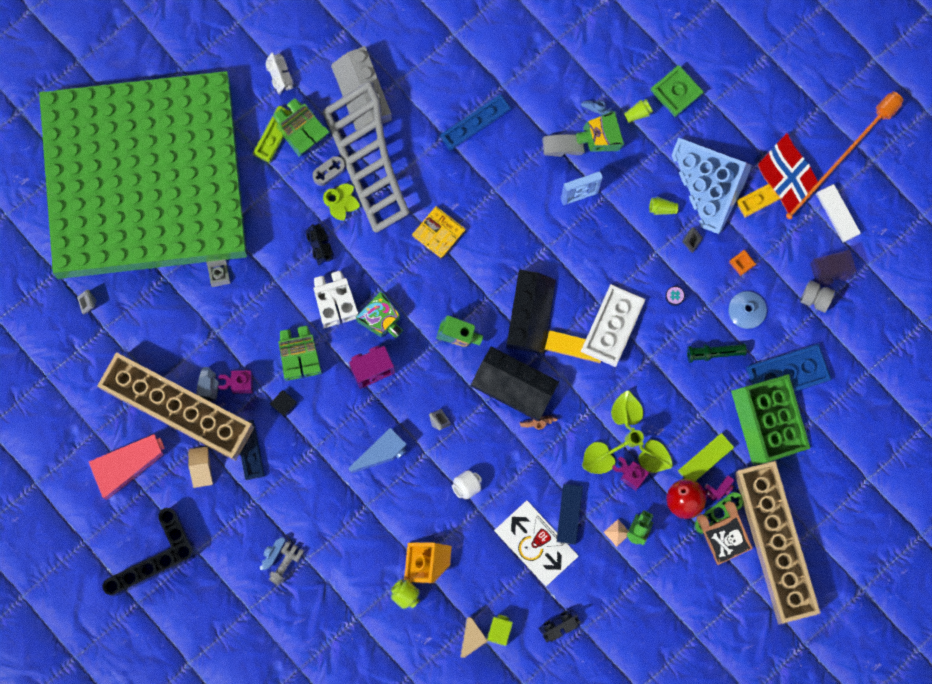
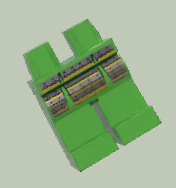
[273,98,329,157]
[278,326,322,381]

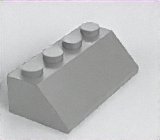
[331,46,392,131]

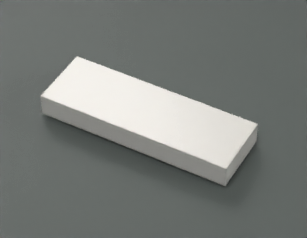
[816,184,861,243]

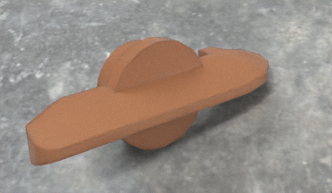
[520,415,558,430]

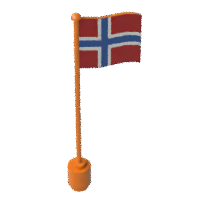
[758,91,904,219]

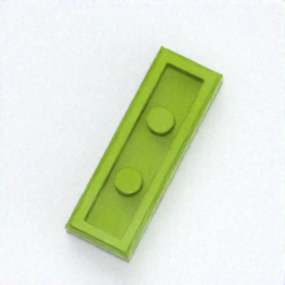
[253,105,292,163]
[678,433,734,481]

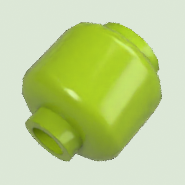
[390,580,420,609]

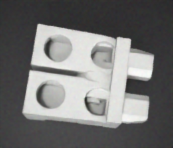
[313,271,358,329]

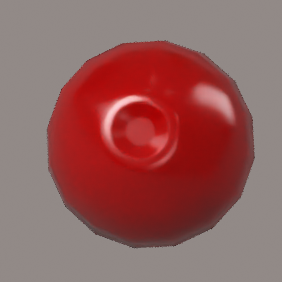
[666,479,707,519]

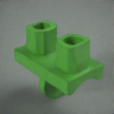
[626,510,653,545]

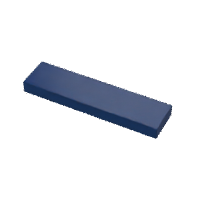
[439,94,511,152]

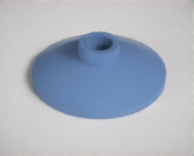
[728,291,767,329]

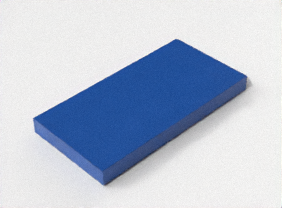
[746,344,831,392]

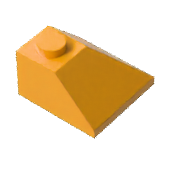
[404,543,452,583]

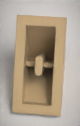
[188,447,213,488]
[461,617,487,658]

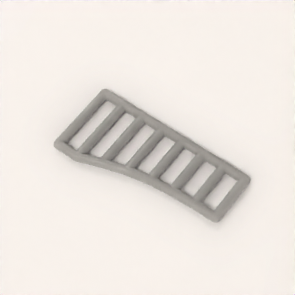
[323,81,409,233]

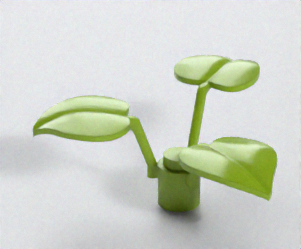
[582,390,673,474]

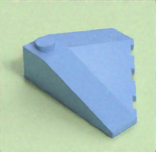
[672,138,752,234]

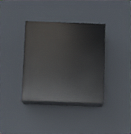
[270,390,297,417]

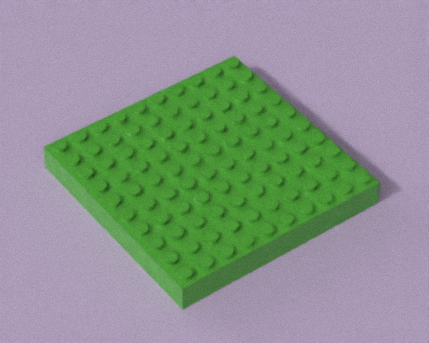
[39,71,247,279]

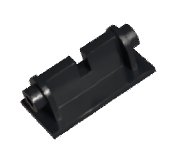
[306,224,334,265]
[538,609,581,643]

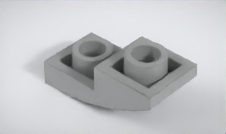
[542,135,584,157]
[206,260,230,287]

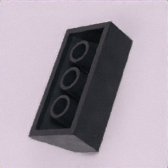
[506,269,556,354]
[470,346,559,422]

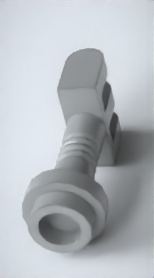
[269,541,305,585]

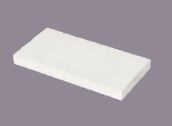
[581,284,646,367]

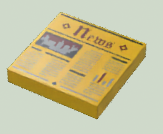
[412,206,465,259]

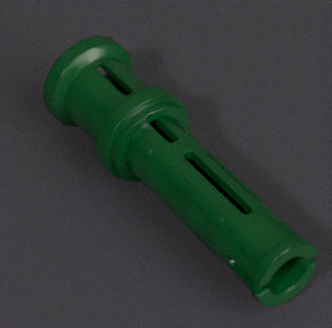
[687,343,747,363]

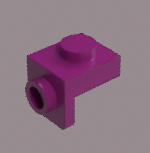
[703,476,734,501]

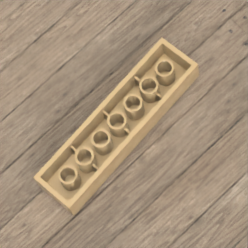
[97,352,254,461]
[735,461,820,625]

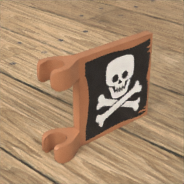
[696,501,753,565]

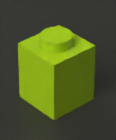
[487,615,513,646]

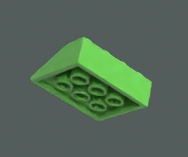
[731,374,810,465]

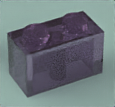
[810,250,857,286]

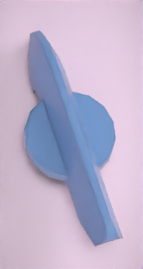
[581,100,617,115]
[260,537,285,570]

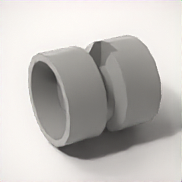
[800,280,835,313]

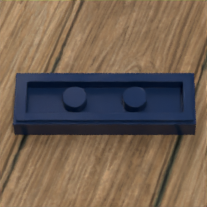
[240,420,265,481]
[556,484,583,545]

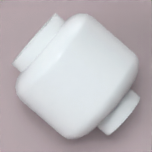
[452,470,482,499]

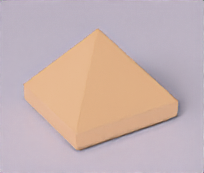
[604,520,628,547]

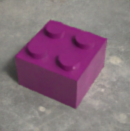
[349,346,395,389]

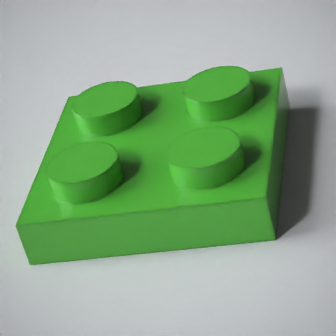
[650,65,703,117]

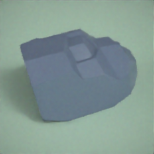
[196,367,219,401]

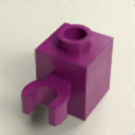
[218,370,253,394]
[612,457,649,491]

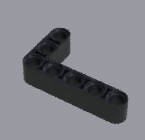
[102,508,195,597]

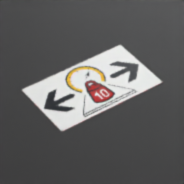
[494,501,578,586]

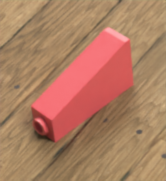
[89,434,165,500]

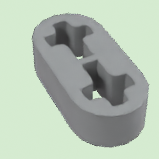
[312,156,345,186]

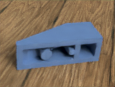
[348,428,407,473]

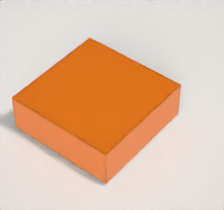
[729,249,756,277]

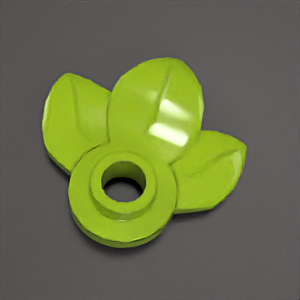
[323,184,360,221]

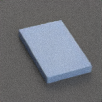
[561,171,602,205]

